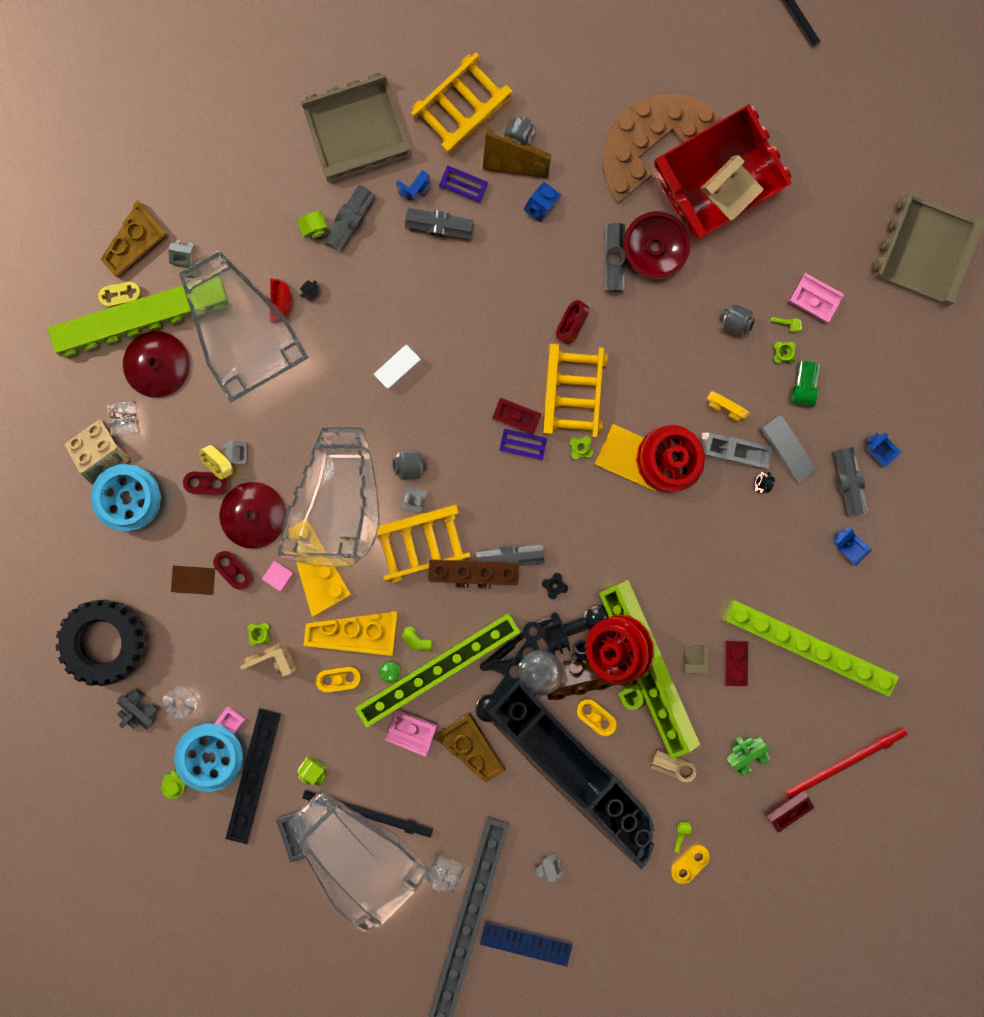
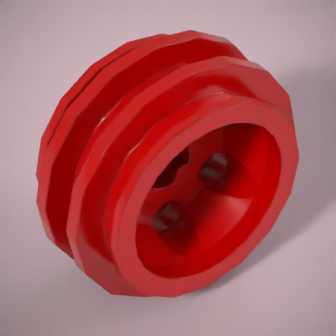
[636,425,705,493]
[586,614,654,684]

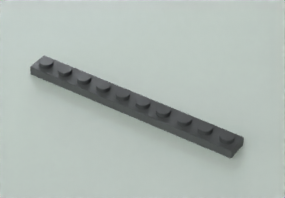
[429,818,509,1017]

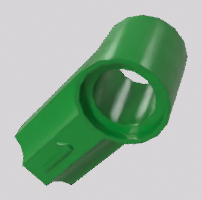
[791,361,820,408]

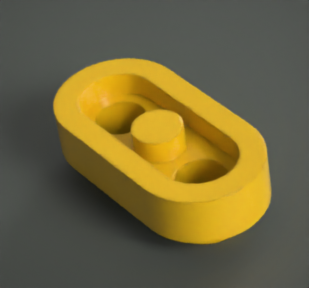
[707,391,750,423]
[316,666,361,693]
[576,699,617,736]
[671,844,710,884]

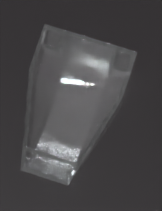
[179,250,309,403]
[277,427,379,567]
[288,790,430,933]

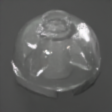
[518,649,564,696]

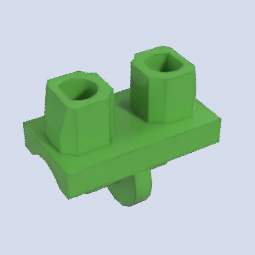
[726,736,770,776]

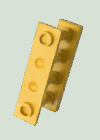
[411,52,512,156]
[543,344,607,438]
[370,505,471,583]

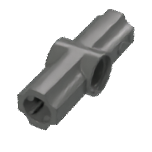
[324,185,375,252]
[405,208,474,240]
[604,223,626,292]
[834,447,868,517]
[476,544,545,568]

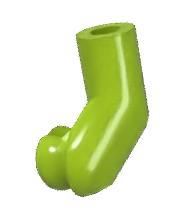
[402,626,432,651]

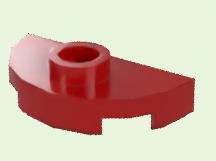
[270,278,291,323]

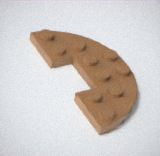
[603,93,721,203]

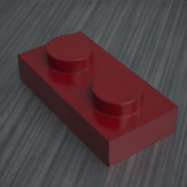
[492,398,542,435]
[724,641,748,686]
[767,791,815,833]

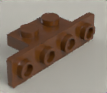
[428,559,519,589]
[546,660,635,700]

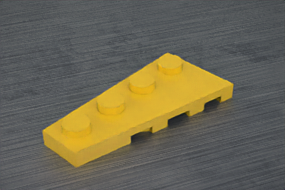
[287,518,351,617]
[303,611,398,656]

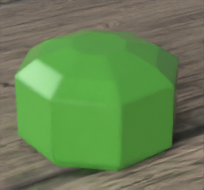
[379,661,401,683]

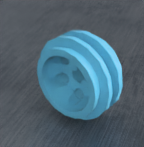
[90,464,161,532]
[174,723,243,792]

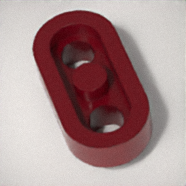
[556,300,589,344]
[183,471,229,495]
[213,551,252,590]

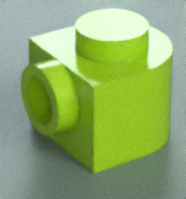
[296,211,328,238]
[618,681,647,710]
[297,756,327,786]
[161,770,187,799]

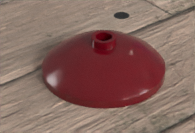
[623,211,690,279]
[123,331,190,398]
[219,482,286,549]

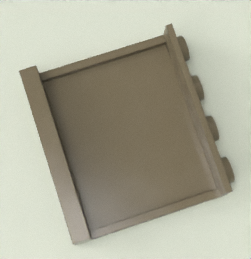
[301,73,411,182]
[874,191,984,306]

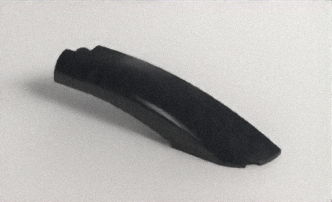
[482,679,655,869]

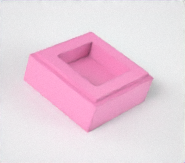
[262,561,293,592]
[214,706,246,735]

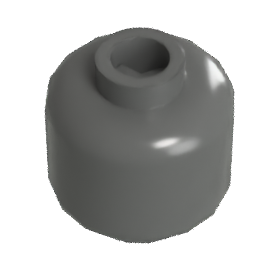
[503,117,536,146]
[720,304,755,337]
[392,450,427,480]

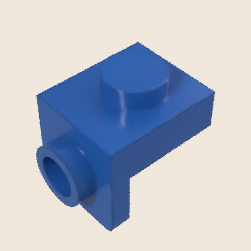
[396,170,431,201]
[524,182,561,222]
[865,432,901,468]
[834,527,872,566]

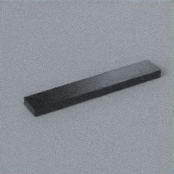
[225,708,282,845]

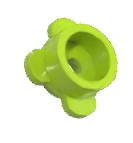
[774,341,796,364]
[570,436,593,460]
[247,622,271,646]

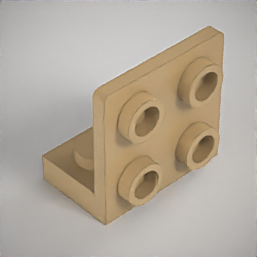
[700,155,763,221]
[65,419,130,485]
[239,644,297,677]

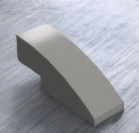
[760,415,816,484]
[700,432,773,469]

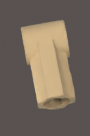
[651,750,696,783]

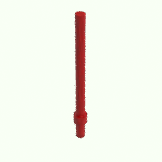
[785,727,908,799]

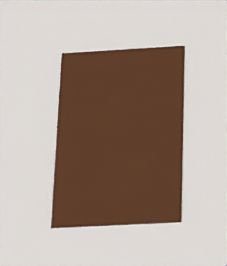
[171,565,215,595]

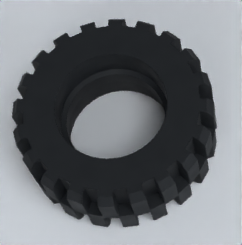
[55,600,147,686]

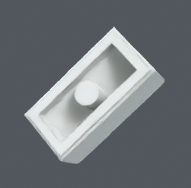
[374,344,421,391]

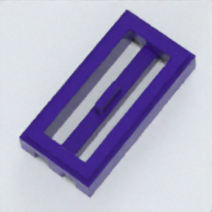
[439,165,488,204]
[499,428,547,460]

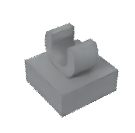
[168,240,193,268]
[221,441,247,465]
[400,487,427,513]
[535,853,564,882]

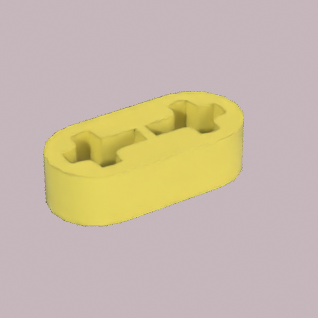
[98,282,142,307]
[199,445,233,479]

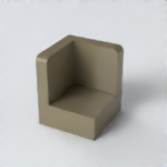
[683,645,709,674]

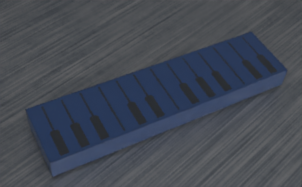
[480,921,573,967]

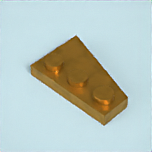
[482,128,551,177]
[100,200,167,278]
[434,713,506,783]

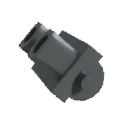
[117,689,157,730]

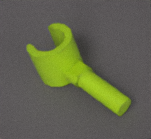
[771,317,802,332]
[674,822,691,853]

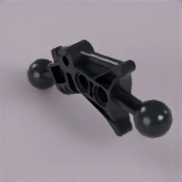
[475,604,609,723]

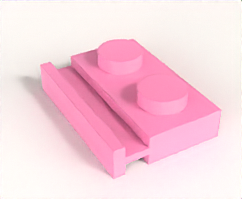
[789,273,844,324]
[385,709,438,757]

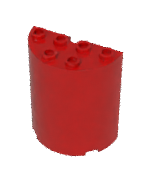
[654,104,792,238]

